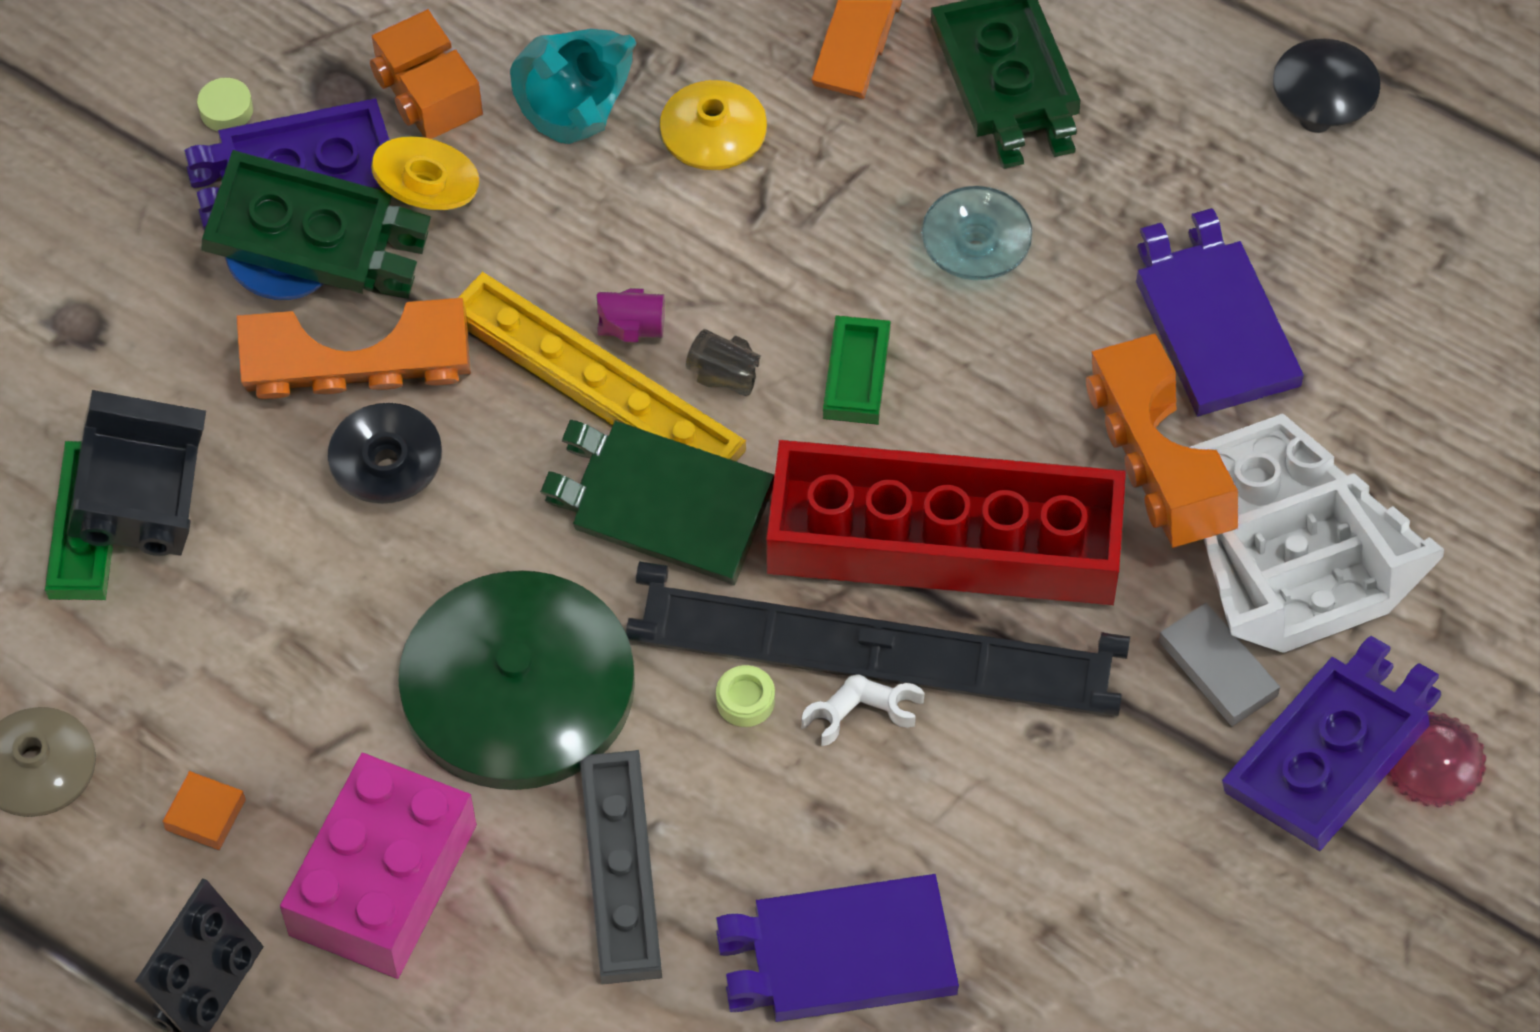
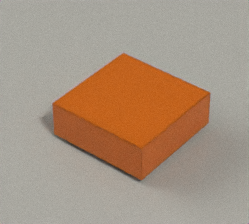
[162,771,246,850]

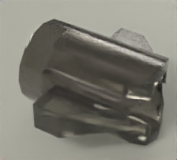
[685,329,761,396]

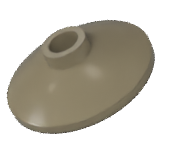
[0,707,96,817]

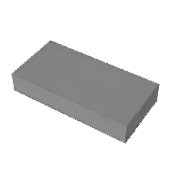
[1159,602,1280,726]

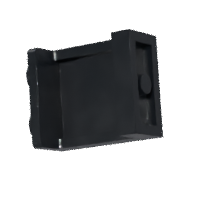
[66,390,206,556]

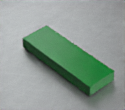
[45,441,113,600]

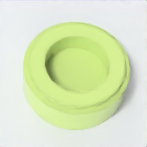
[197,78,253,131]
[716,665,775,727]

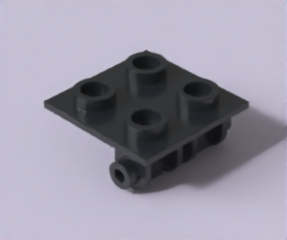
[135,878,264,1032]

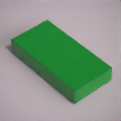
[823,315,891,425]

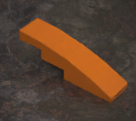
[811,0,903,99]

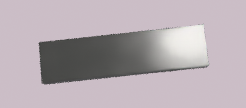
[580,750,662,985]

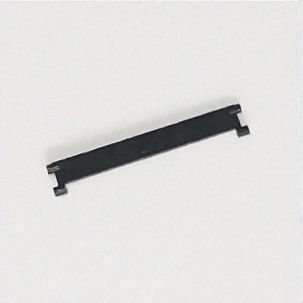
[626,561,1130,716]

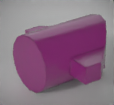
[596,288,665,342]

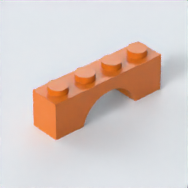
[237,298,471,399]
[1086,333,1238,548]

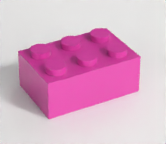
[280,752,477,979]

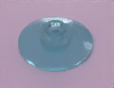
[922,186,1032,280]

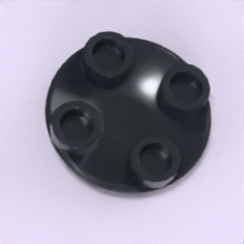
[1273,38,1381,133]

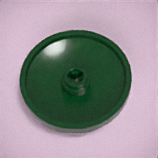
[399,570,635,790]

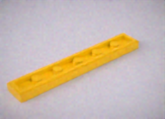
[458,271,746,462]

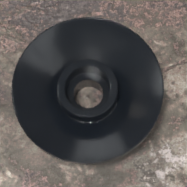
[328,403,442,504]

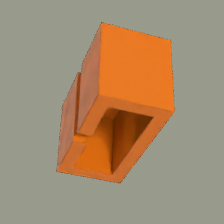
[370,9,483,139]

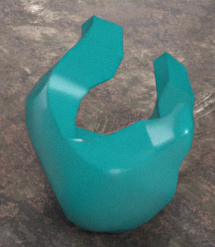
[510,28,637,144]

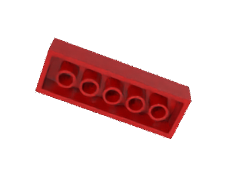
[767,440,1126,606]

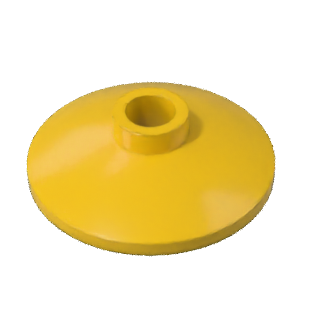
[660,80,767,170]
[371,136,479,210]

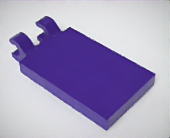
[184,98,393,230]
[1136,208,1304,417]
[1222,636,1442,852]
[716,874,959,1022]

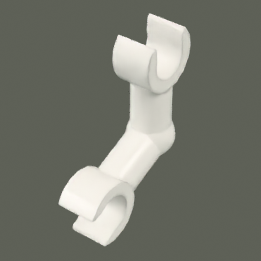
[801,674,925,746]

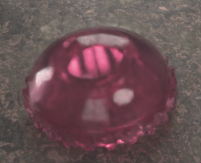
[1387,712,1486,808]

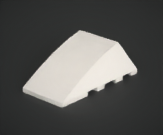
[1189,414,1444,653]

